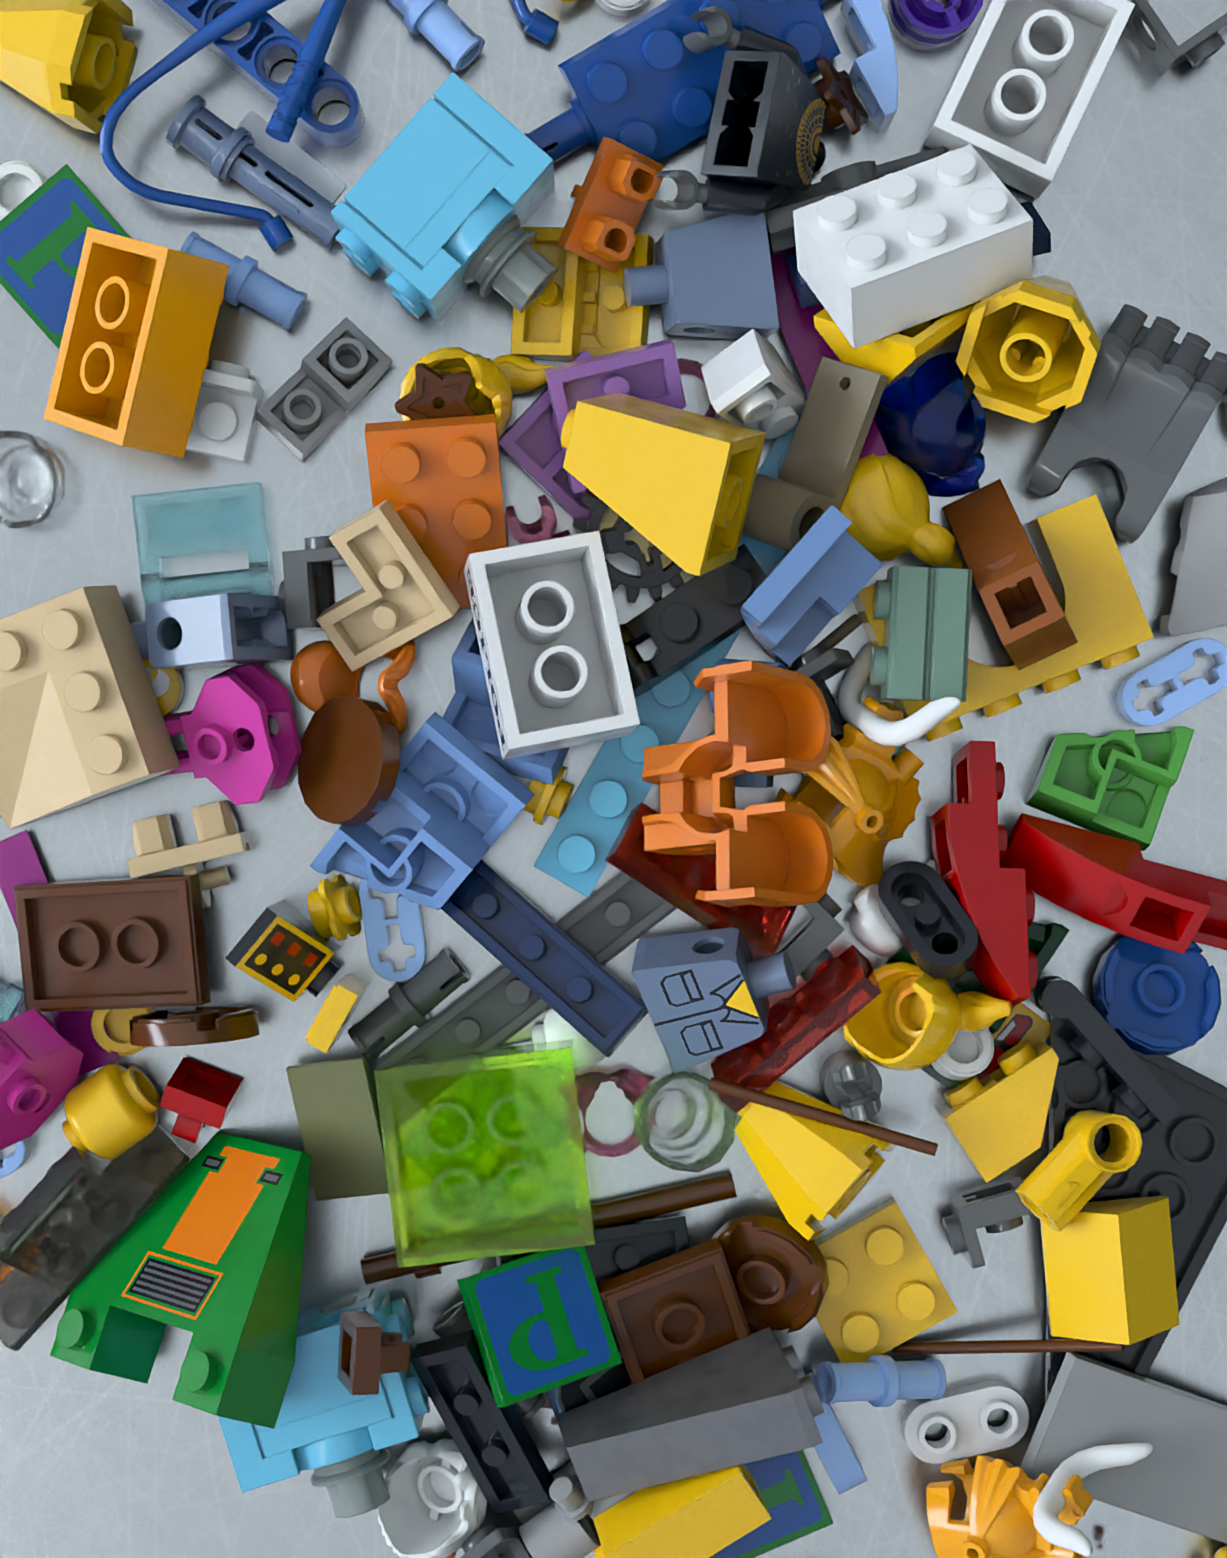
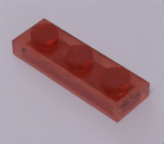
[605,802,797,959]
[711,945,882,1113]

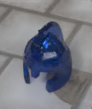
[874,352,986,497]

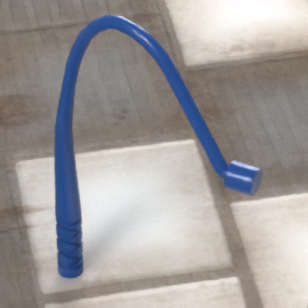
[99,0,293,250]
[265,0,559,143]

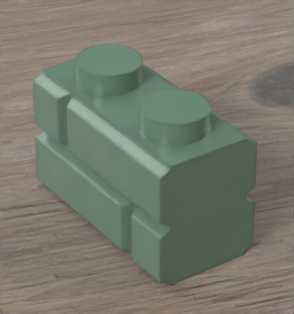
[870,566,972,703]

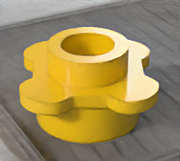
[307,875,362,941]

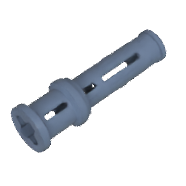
[165,95,340,249]

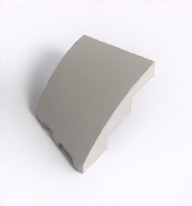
[1159,477,1227,637]

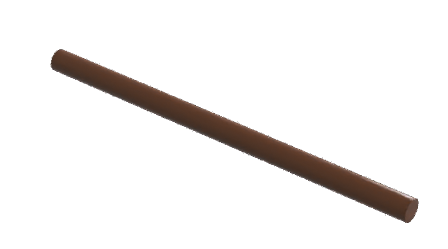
[708,1077,938,1156]
[894,1339,1124,1355]

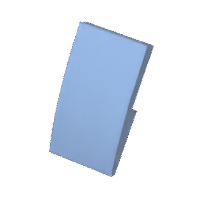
[840,0,898,132]

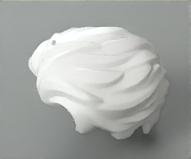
[376,1438,487,1558]

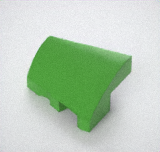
[1026,726,1194,851]

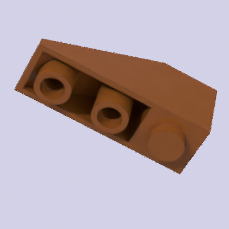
[943,479,1078,670]

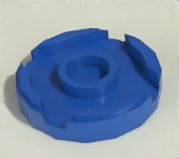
[1093,936,1221,1056]

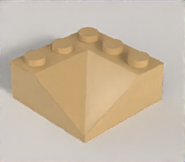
[0,585,181,830]

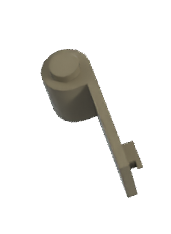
[742,356,888,552]

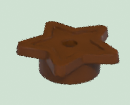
[813,57,869,135]
[394,363,478,420]

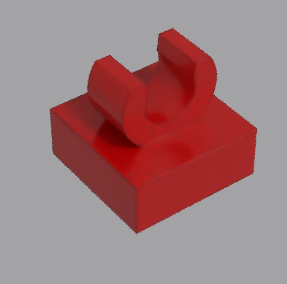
[159,1057,243,1143]

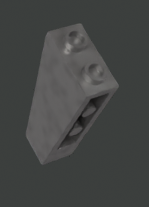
[555,1327,824,1502]

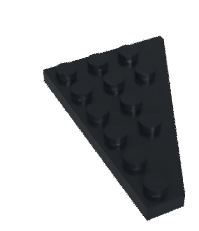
[1045,1017,1227,1404]

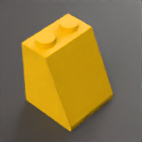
[561,393,766,576]

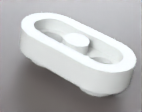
[901,1380,1029,1464]

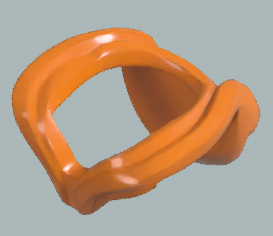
[290,640,416,735]

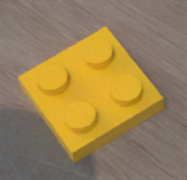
[815,1197,958,1363]

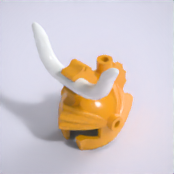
[774,643,960,888]
[926,1443,1153,1558]

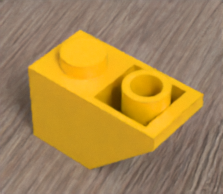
[936,1040,1059,1183]

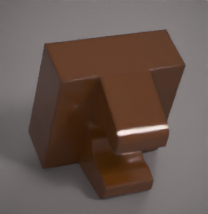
[337,1311,411,1395]

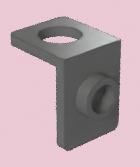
[1126,0,1227,76]

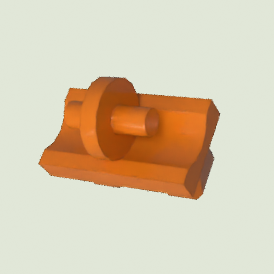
[556,137,664,273]

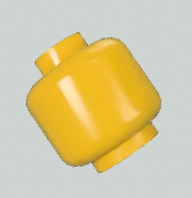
[62,1063,161,1160]

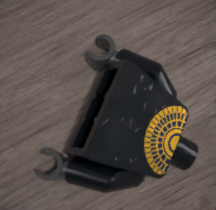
[653,6,827,216]

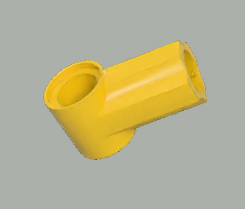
[1015,1109,1142,1232]

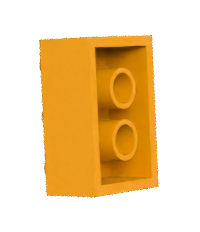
[44,227,230,458]

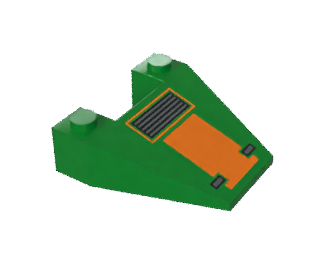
[50,1132,311,1429]

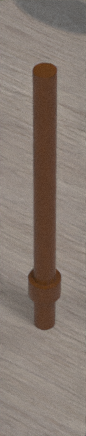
[360,1172,737,1285]

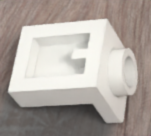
[186,360,263,464]

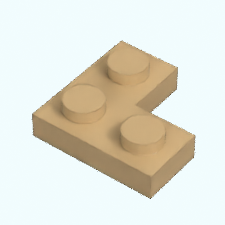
[316,499,460,672]

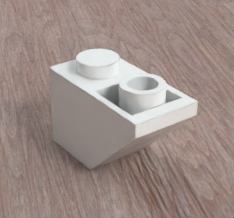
[701,329,807,439]

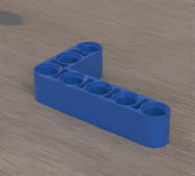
[152,0,365,149]

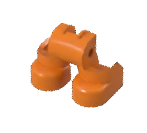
[642,660,833,907]

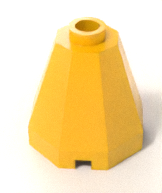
[0,0,136,134]
[956,275,1102,423]
[735,1081,896,1241]

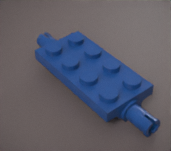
[524,0,841,163]

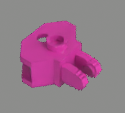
[163,662,302,805]
[0,1009,83,1151]

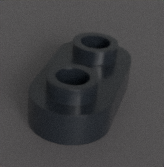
[878,861,978,979]

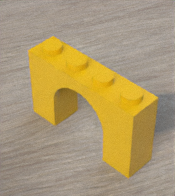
[853,494,1154,742]
[593,1464,772,1558]

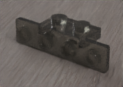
[0,1124,190,1351]

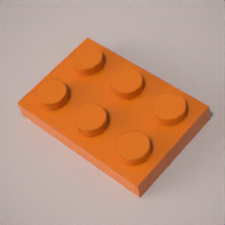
[365,414,508,609]

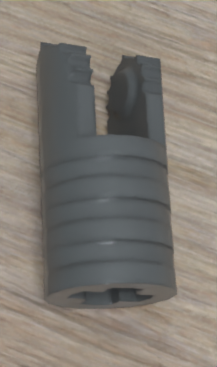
[819,1050,882,1121]

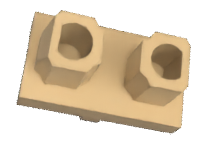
[126,800,253,910]

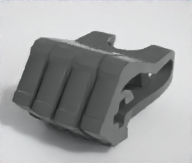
[1029,304,1227,544]

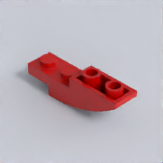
[930,741,1038,1007]
[1000,813,1227,954]

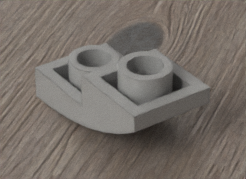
[256,317,393,462]

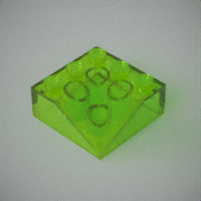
[374,1039,596,1268]

